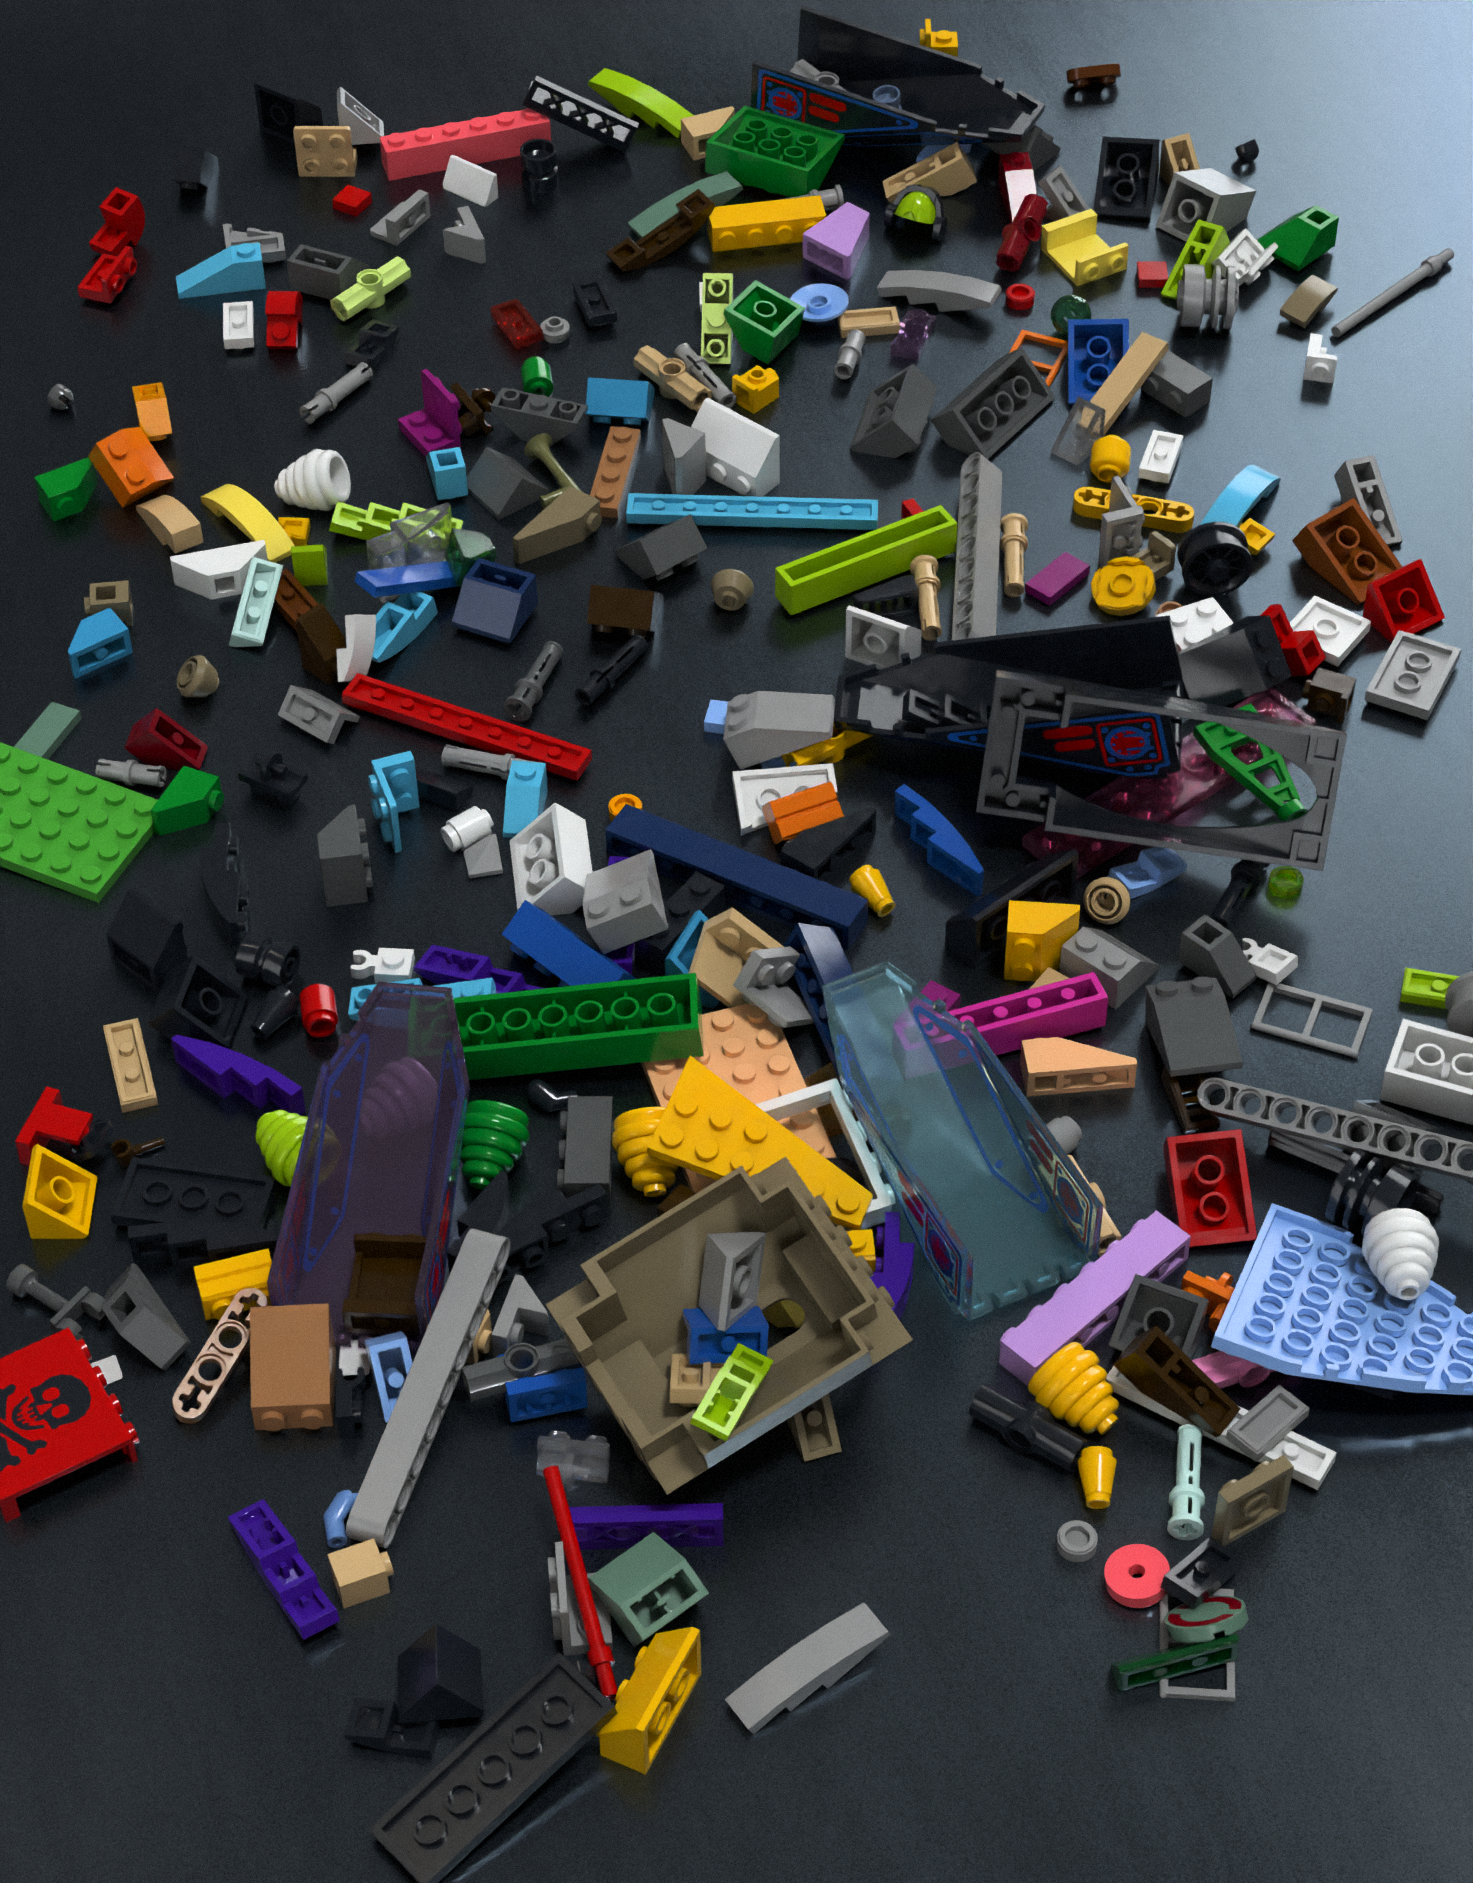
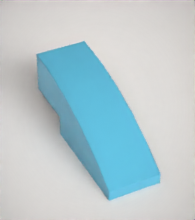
[372,592,438,663]

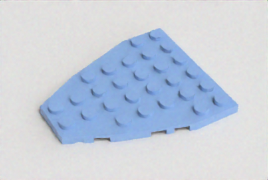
[1211,1203,1473,1395]

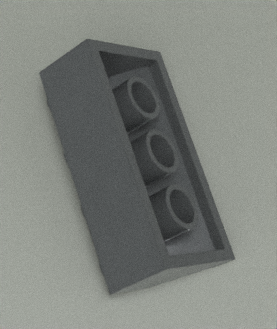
[931,347,1055,459]

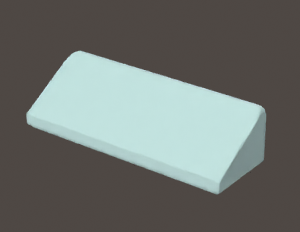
[228,557,283,647]

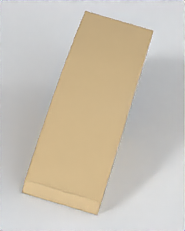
[136,495,204,554]

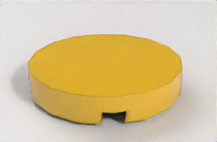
[1091,556,1156,616]

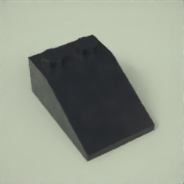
[1094,136,1161,219]
[1178,615,1292,706]

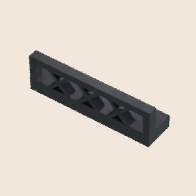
[523,76,639,153]

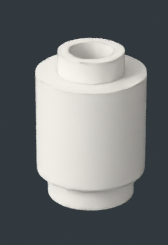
[440,806,494,852]

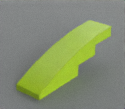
[587,68,694,138]
[329,502,463,547]
[690,1343,774,1442]

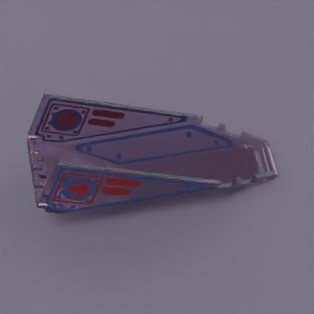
[267,982,470,1354]

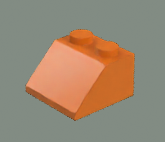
[88,427,174,508]

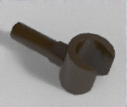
[111,1137,165,1167]

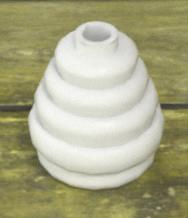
[274,449,351,511]
[1362,1208,1439,1300]

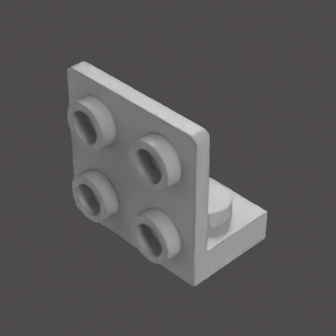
[1098,476,1145,568]
[733,946,814,1028]
[548,1541,613,1656]

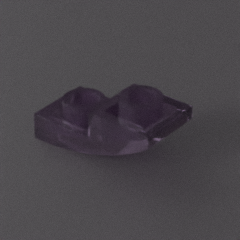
[890,309,937,361]

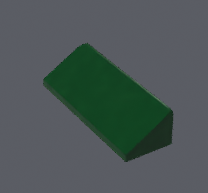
[1111,1632,1240,1691]

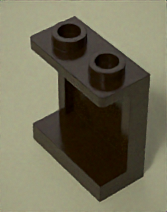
[342,1232,433,1336]

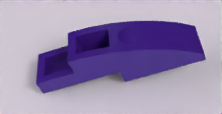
[870,1212,915,1320]

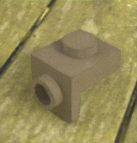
[1131,531,1176,581]

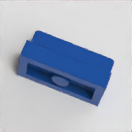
[683,1306,769,1364]

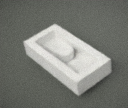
[223,301,254,349]
[1138,430,1183,483]

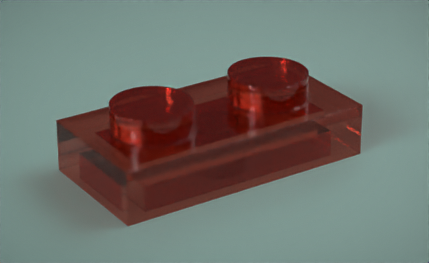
[490,298,543,349]

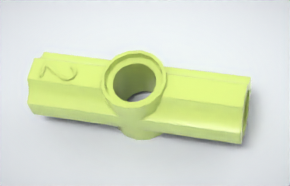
[330,256,411,322]

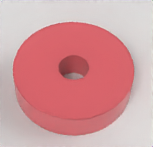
[1104,1544,1170,1608]

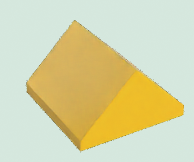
[22,1144,98,1239]

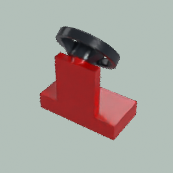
[15,1086,114,1166]

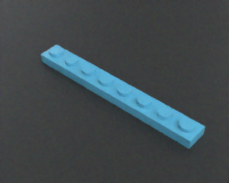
[626,493,878,530]

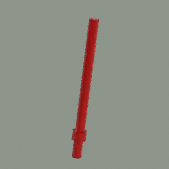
[543,1466,618,1701]

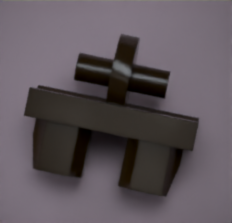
[450,382,496,438]

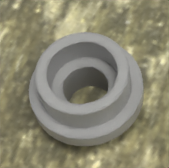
[540,316,570,344]

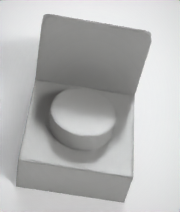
[1038,165,1089,221]
[443,206,486,263]
[492,1274,550,1358]

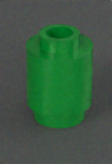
[521,357,554,397]

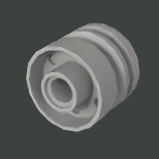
[1177,264,1239,329]

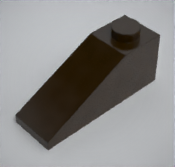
[1113,1326,1241,1437]

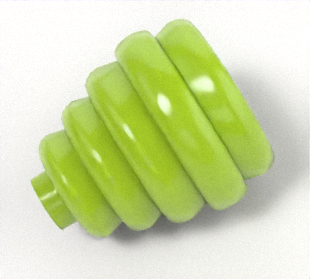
[255,1110,340,1192]

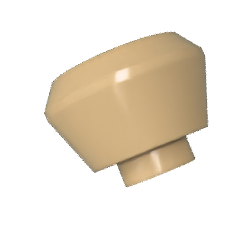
[1083,877,1130,924]

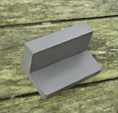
[370,189,430,246]
[278,685,360,744]

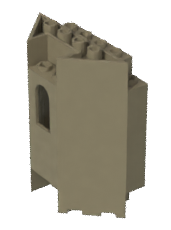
[545,1156,913,1495]

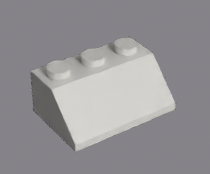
[691,398,780,497]
[509,803,593,915]

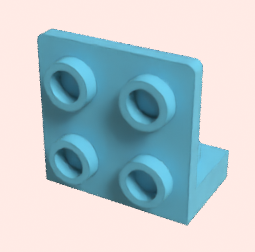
[368,751,419,853]

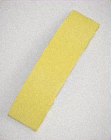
[200,484,294,563]

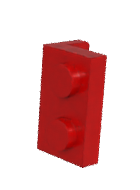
[77,246,137,304]

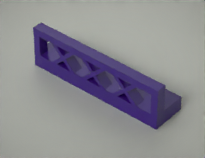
[569,1503,724,1550]

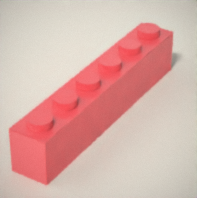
[380,108,551,181]

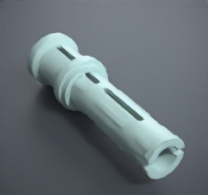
[1167,1424,1205,1540]

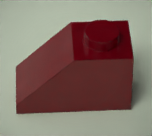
[124,708,208,771]

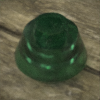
[1051,295,1091,336]

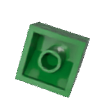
[723,280,805,364]

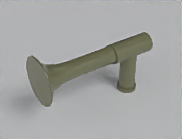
[524,433,582,509]

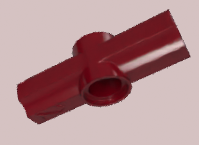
[995,193,1048,273]

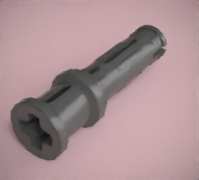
[503,641,564,722]

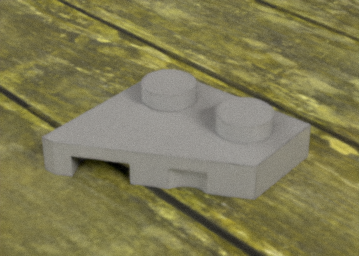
[223,224,286,263]

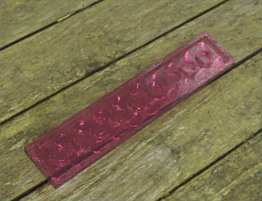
[1022,687,1316,879]

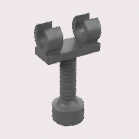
[6,1264,106,1340]

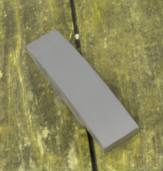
[877,270,1002,312]
[725,1603,891,1734]

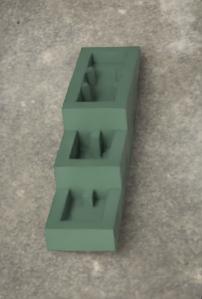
[628,171,743,239]

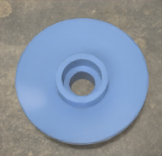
[790,283,849,322]

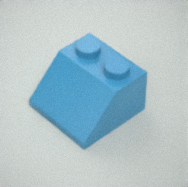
[586,377,655,426]

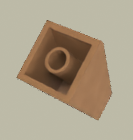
[250,1303,336,1431]

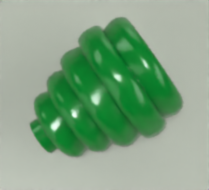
[457,1100,530,1190]

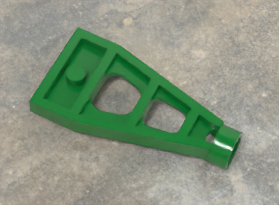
[1193,703,1307,821]

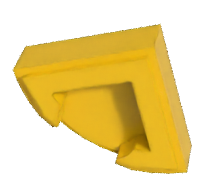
[278,517,311,546]

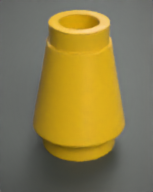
[849,865,896,917]
[1077,1446,1117,1509]

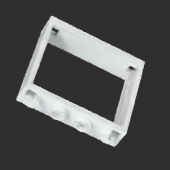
[755,1078,896,1231]

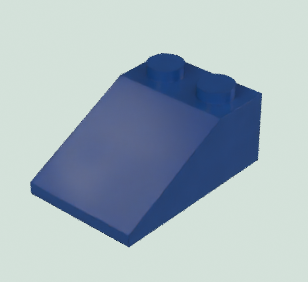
[1068,319,1130,405]

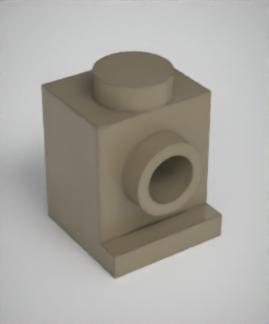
[84,580,133,626]

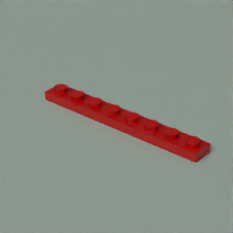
[341,673,592,781]

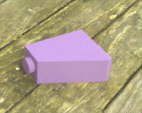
[803,202,870,280]

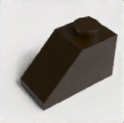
[296,603,347,685]

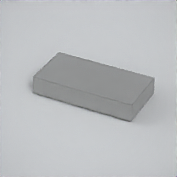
[1226,1385,1310,1462]

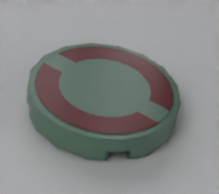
[1164,1596,1249,1644]

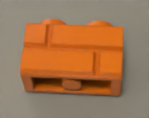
[762,781,844,845]

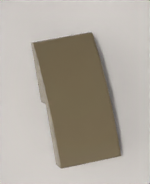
[1280,275,1338,329]

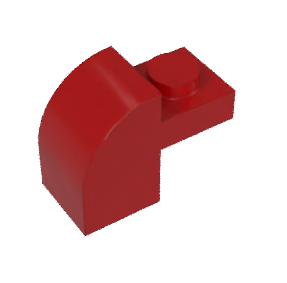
[89,187,145,256]
[265,291,303,349]
[1260,604,1326,676]

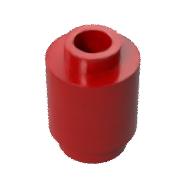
[299,984,339,1038]

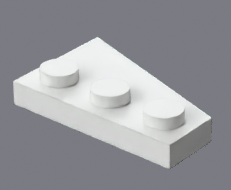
[732,763,838,836]

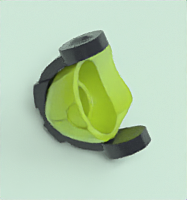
[884,184,948,241]

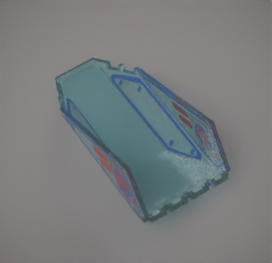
[822,961,1103,1321]

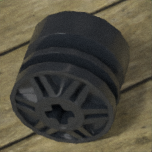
[1325,1149,1419,1238]

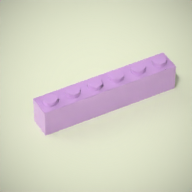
[999,1210,1191,1386]

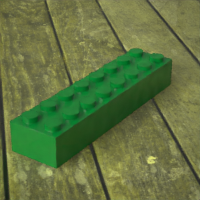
[408,973,704,1083]

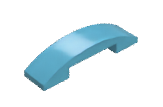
[1200,465,1281,528]

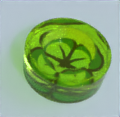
[1268,866,1304,899]

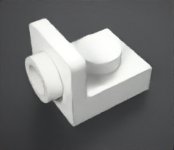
[1303,333,1338,383]

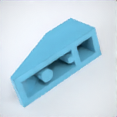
[176,243,266,299]

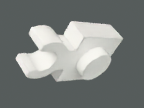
[1242,938,1298,985]
[350,948,415,983]

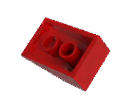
[1163,1129,1257,1248]

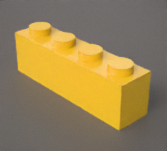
[707,195,826,252]

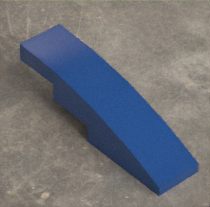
[894,784,984,897]

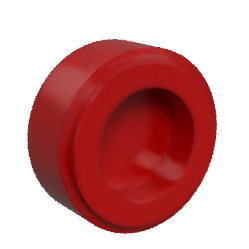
[1005,284,1035,310]

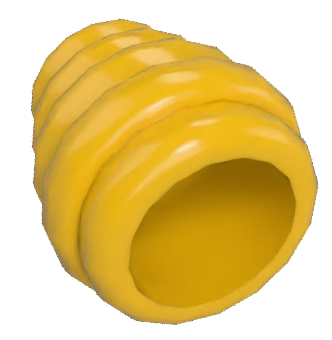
[612,1107,679,1197]
[1028,1342,1119,1435]

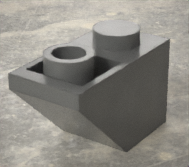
[1178,914,1256,999]

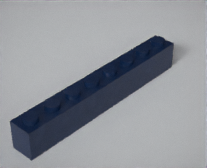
[605,804,868,950]

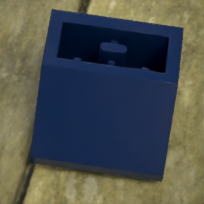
[452,558,538,643]

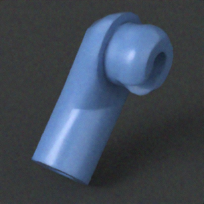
[323,1490,358,1548]

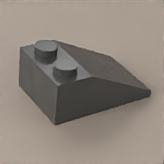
[1145,977,1243,1077]

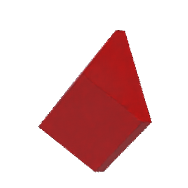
[1363,559,1445,643]

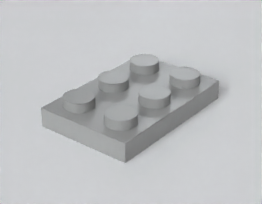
[1364,630,1461,720]

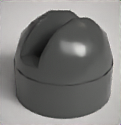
[47,383,74,411]

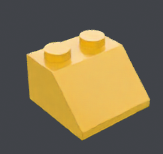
[1004,900,1080,981]

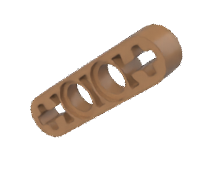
[172,1288,268,1424]

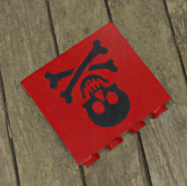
[0,1327,140,1523]

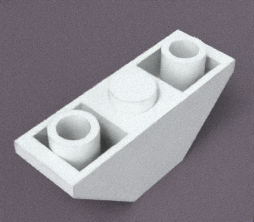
[170,540,268,600]

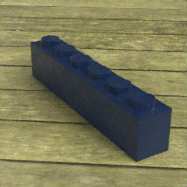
[783,923,903,1107]

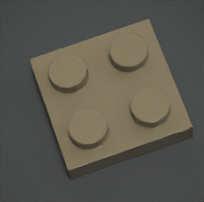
[1211,1455,1294,1546]

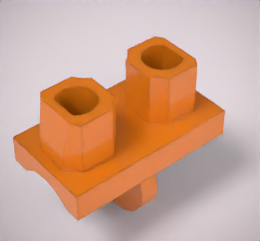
[1181,1270,1235,1332]

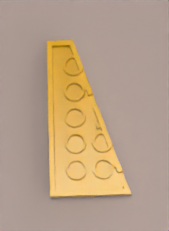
[647,1055,873,1230]

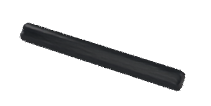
[1268,1130,1444,1213]

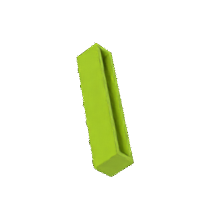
[775,505,957,615]

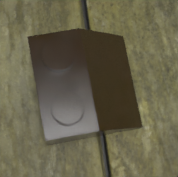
[587,585,664,637]

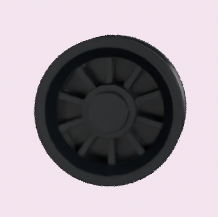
[1177,522,1253,596]

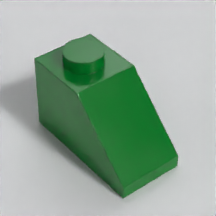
[34,458,98,522]
[150,766,224,836]

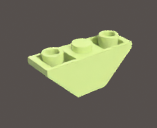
[701,273,733,365]

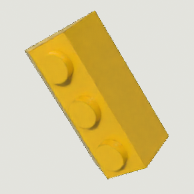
[596,1627,702,1775]

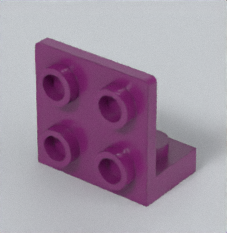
[398,369,462,457]

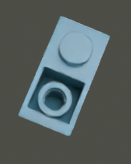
[426,447,468,500]

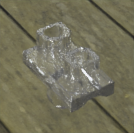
[536,1430,610,1488]

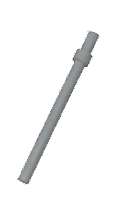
[1331,248,1454,337]

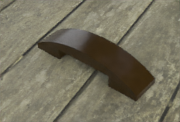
[606,189,715,271]

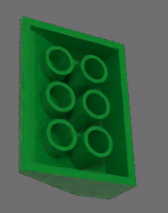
[705,105,845,197]

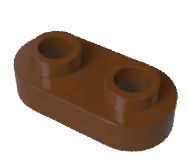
[1066,63,1121,88]

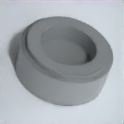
[1056,1520,1098,1562]

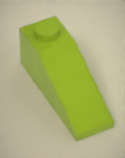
[1161,219,1230,301]

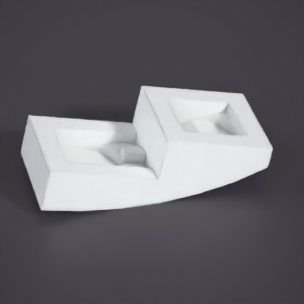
[336,614,376,682]

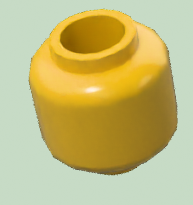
[1090,435,1132,483]

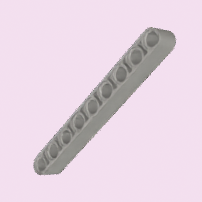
[952,452,1002,640]
[1197,1078,1473,1182]
[346,1228,510,1548]

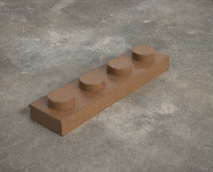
[590,426,641,518]

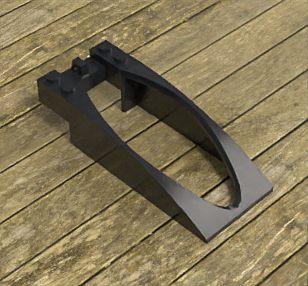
[976,670,1347,871]

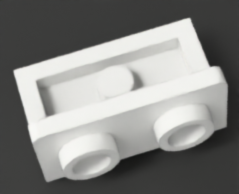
[1211,228,1279,286]

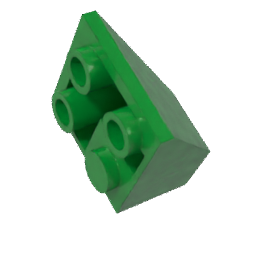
[1257,205,1339,271]

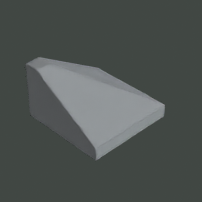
[463,834,503,879]

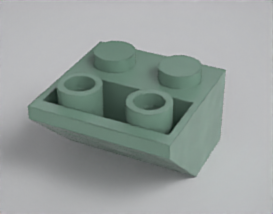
[588,1532,709,1647]

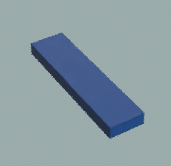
[354,560,468,597]

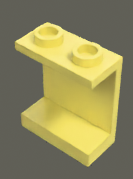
[1041,209,1129,287]

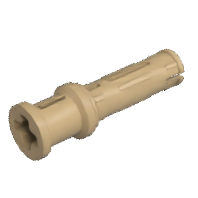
[1000,513,1028,597]
[910,555,942,641]

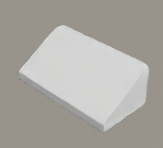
[443,155,498,207]

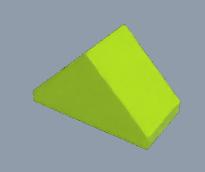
[291,544,328,586]

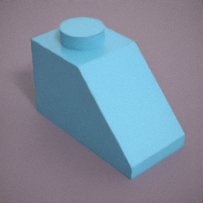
[503,760,548,838]

